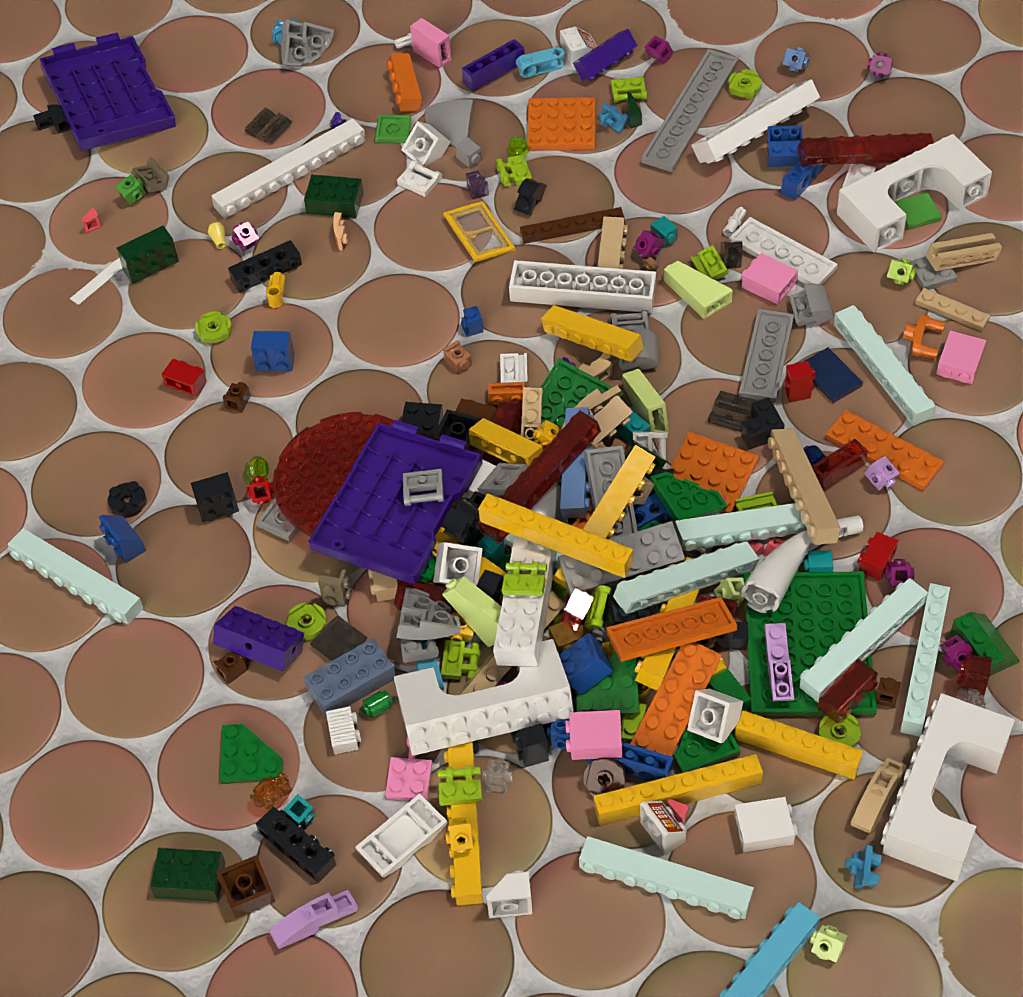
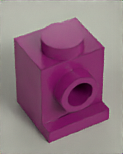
[644,35,674,64]

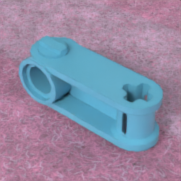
[516,47,564,78]

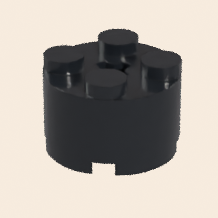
[442,499,485,545]

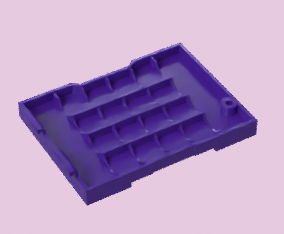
[39,33,176,151]
[308,420,483,585]

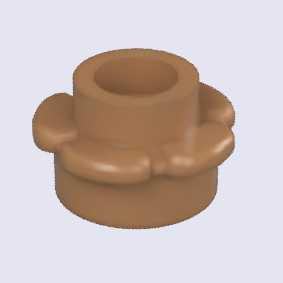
[642,257,659,272]

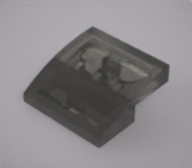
[245,107,292,144]
[708,391,756,432]
[310,615,368,661]

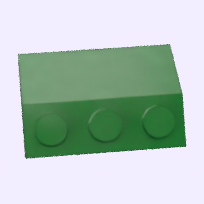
[951,612,1020,679]

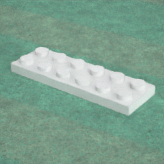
[729,217,838,285]

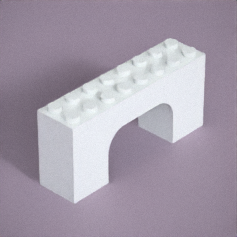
[837,134,992,253]
[394,639,574,756]
[881,693,1015,881]

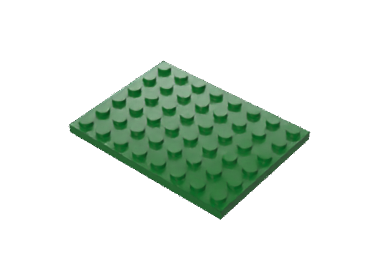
[743,571,877,716]

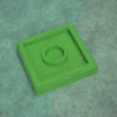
[375,115,412,143]
[895,192,942,229]

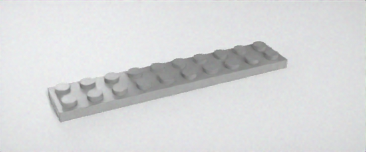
[641,49,739,172]

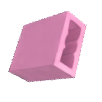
[410,18,452,68]
[741,253,798,305]
[936,331,986,384]
[566,710,622,760]

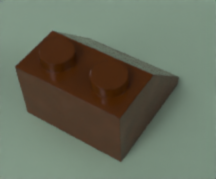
[216,855,275,919]

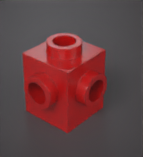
[246,476,275,504]

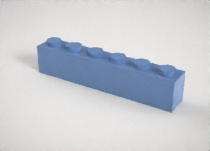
[560,407,594,519]

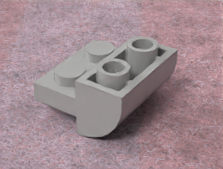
[789,284,835,327]
[619,329,659,371]

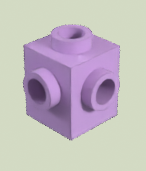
[864,456,900,491]

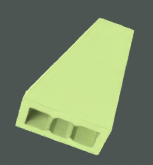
[664,261,733,319]
[622,369,669,433]
[442,576,502,647]

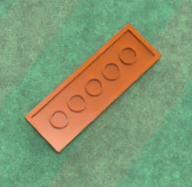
[825,410,944,491]
[606,597,737,662]
[630,642,722,756]

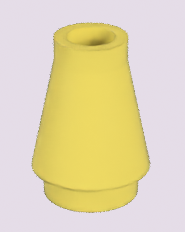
[208,222,227,249]

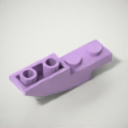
[764,623,794,701]
[269,890,358,949]

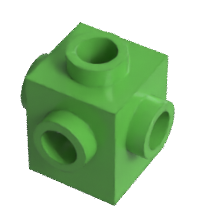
[115,174,146,206]

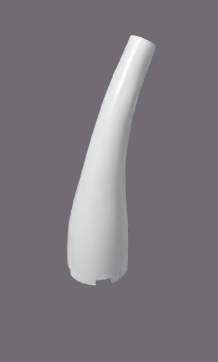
[741,516,863,613]

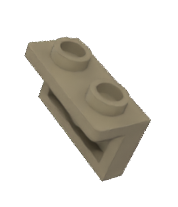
[131,158,169,192]
[318,569,352,606]

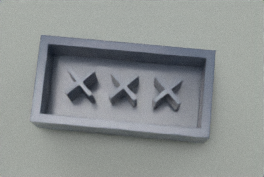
[303,638,396,719]

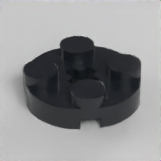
[108,481,147,518]

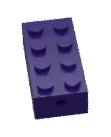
[213,606,304,672]

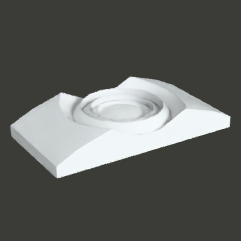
[355,793,448,878]

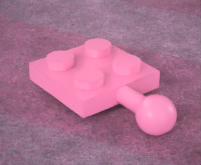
[385,737,433,801]

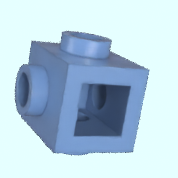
[782,47,810,72]

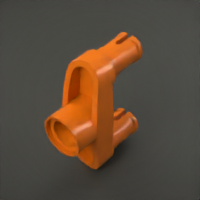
[902,314,945,360]

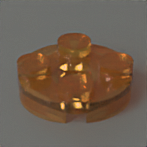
[250,773,292,809]

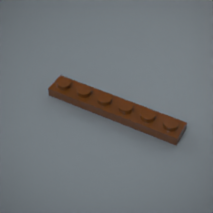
[520,207,625,244]

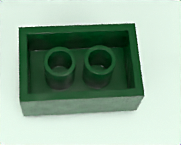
[304,174,364,218]
[116,225,179,284]
[150,848,225,902]

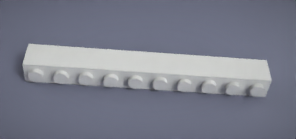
[211,118,366,219]

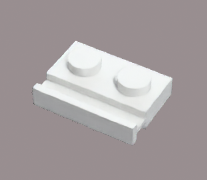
[842,162,876,188]
[500,353,528,386]

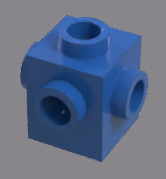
[547,718,570,749]

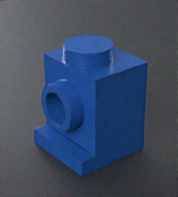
[461,306,483,337]

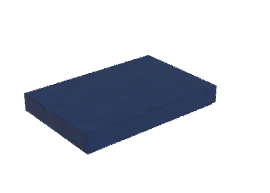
[803,347,863,403]

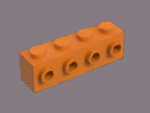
[386,53,422,111]

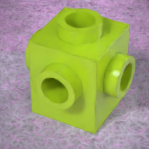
[887,258,916,285]

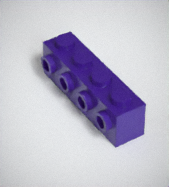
[573,29,637,81]
[462,39,525,91]

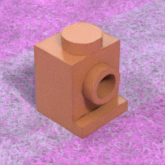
[443,340,472,373]

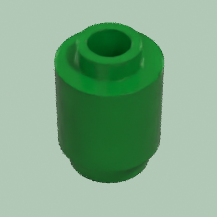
[361,690,393,718]

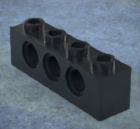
[228,240,302,293]
[256,806,336,883]

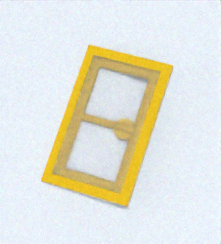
[443,201,516,262]

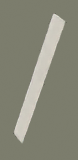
[70,258,122,305]

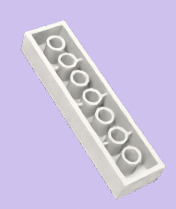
[691,79,820,164]
[509,260,656,313]
[493,536,557,667]

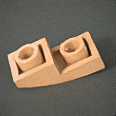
[333,212,348,251]

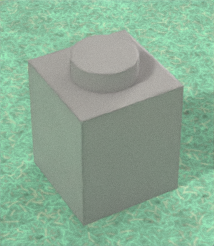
[455,137,482,168]

